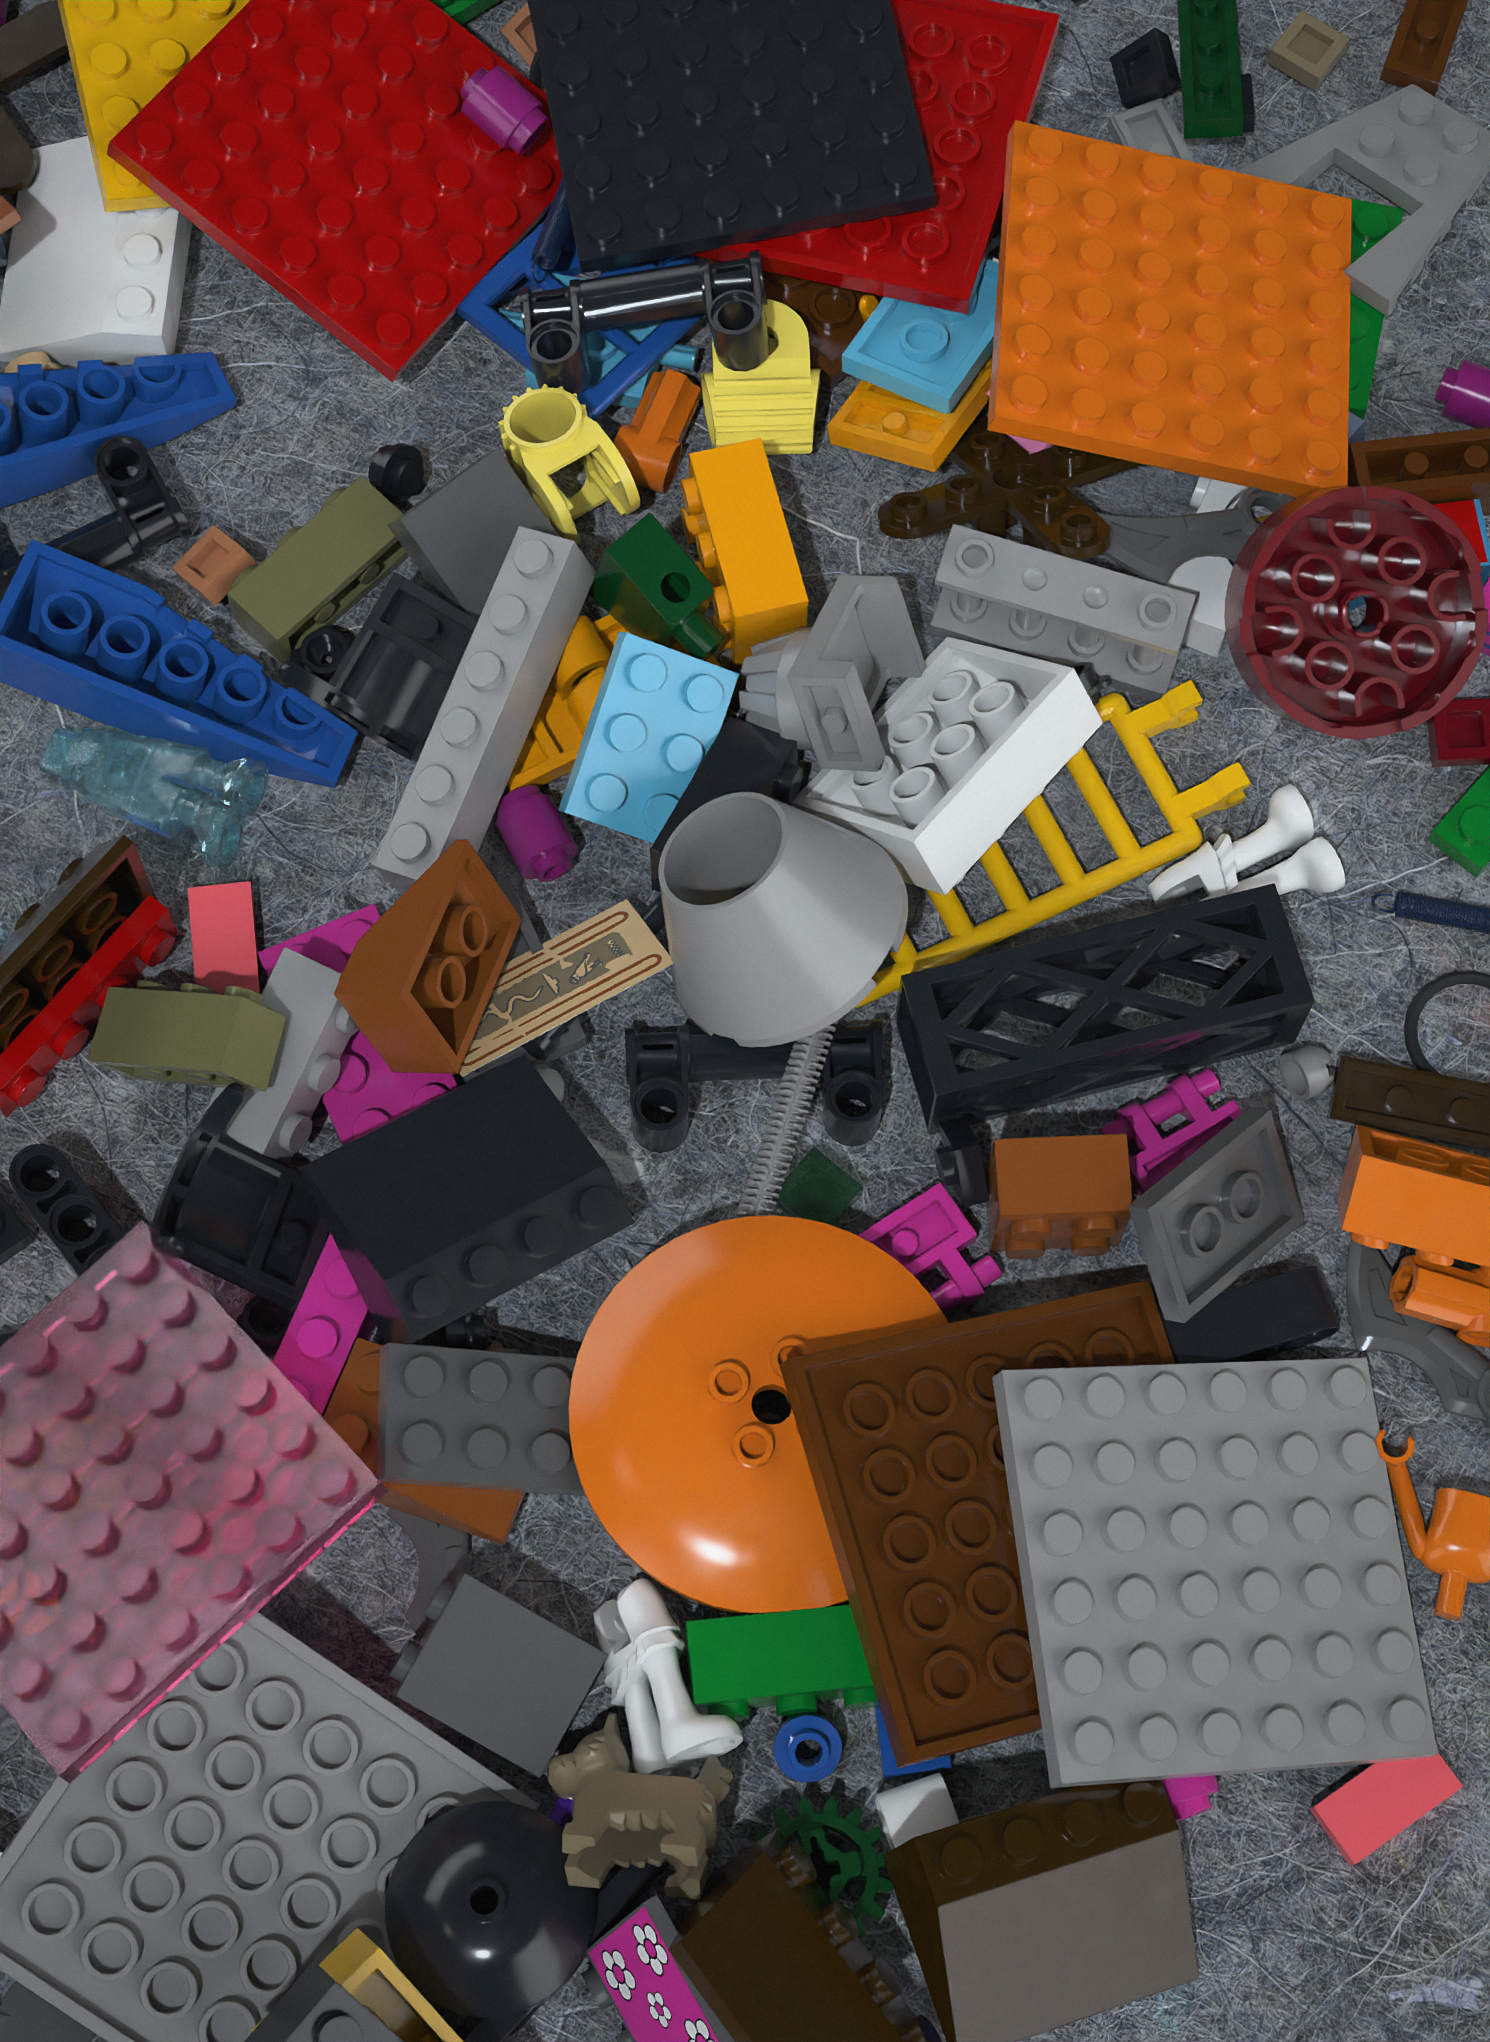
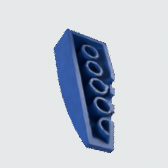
[0,352,236,508]
[0,539,358,788]

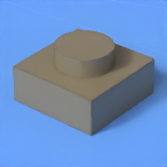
[1267,10,1350,92]

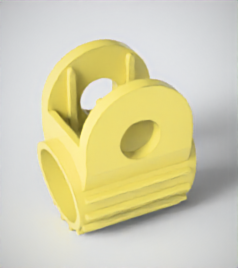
[701,299,821,455]
[498,384,640,544]

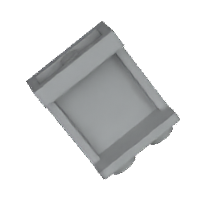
[787,575,926,772]

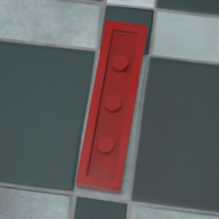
[0,895,178,1118]

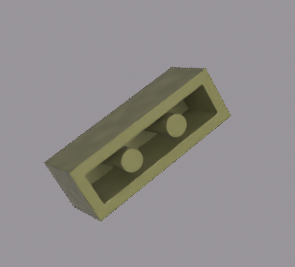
[227,476,409,664]
[88,980,286,1092]

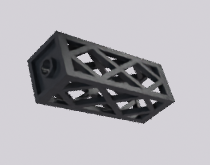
[895,883,1315,1135]

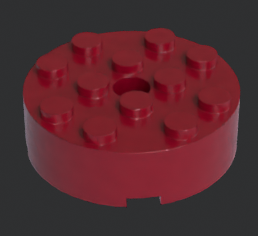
[1224,486,1488,739]

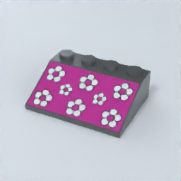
[581,1895,735,2042]

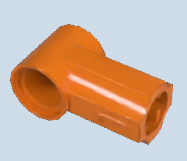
[613,369,701,494]
[1388,1255,1490,1348]

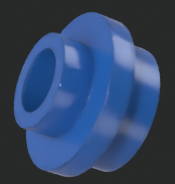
[773,1713,842,1782]

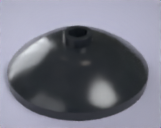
[385,1801,596,2018]

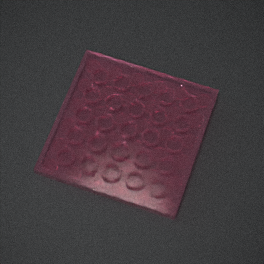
[0,1221,389,1784]

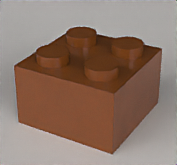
[985,1134,1133,1260]

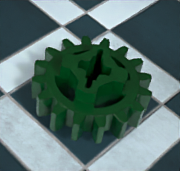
[754,1797,894,1941]

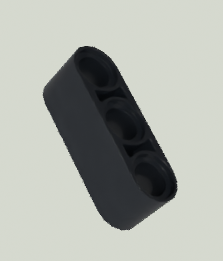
[9,1144,153,1317]
[1159,1266,1341,1364]

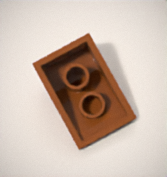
[334,839,522,1074]
[306,1337,525,1545]

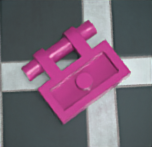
[1099,1068,1242,1196]
[857,1182,1002,1314]

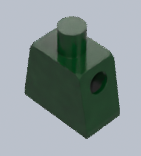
[588,512,726,661]

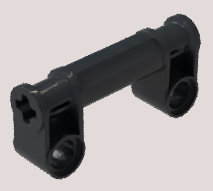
[519,250,770,395]
[0,436,192,603]
[625,1019,884,1153]

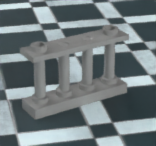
[930,524,1196,701]

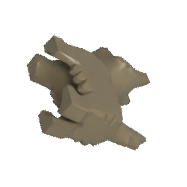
[547,1713,733,1900]

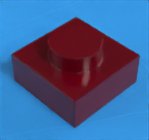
[1427,698,1490,767]

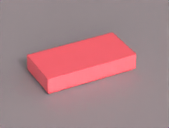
[188,881,262,994]
[1310,1753,1463,1867]

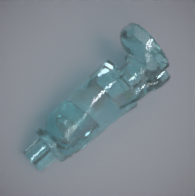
[39,727,268,870]

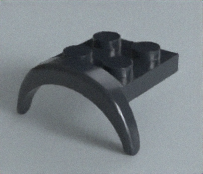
[278,572,478,763]
[150,1083,329,1312]

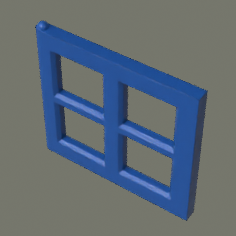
[456,222,707,420]

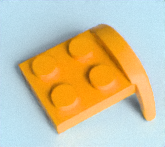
[827,294,992,473]

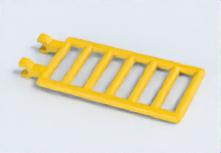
[855,680,1251,1008]

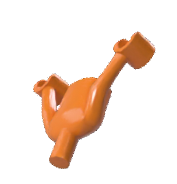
[1375,1429,1490,1620]

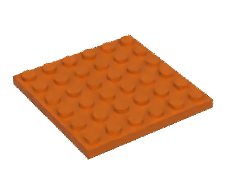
[987,120,1352,497]

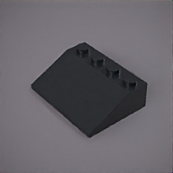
[299,1054,635,1344]

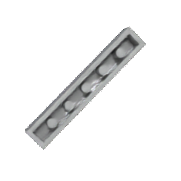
[372,526,596,893]

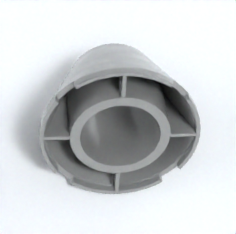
[658,792,908,1047]

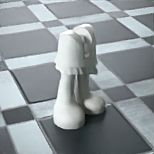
[1148,784,1346,938]
[593,1578,743,1779]

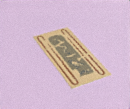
[459,899,673,1077]

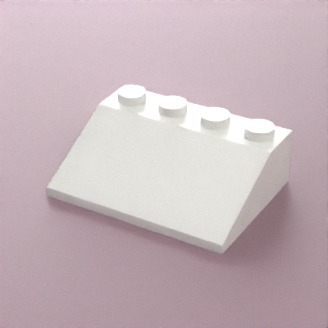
[0,136,192,367]
[791,636,1103,895]

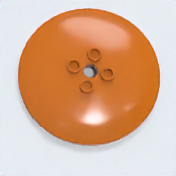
[569,1215,948,1615]

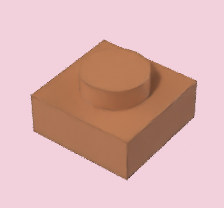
[171,525,257,607]

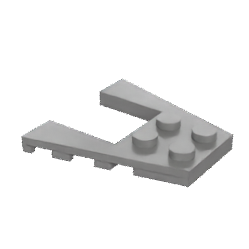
[1235,84,1490,317]

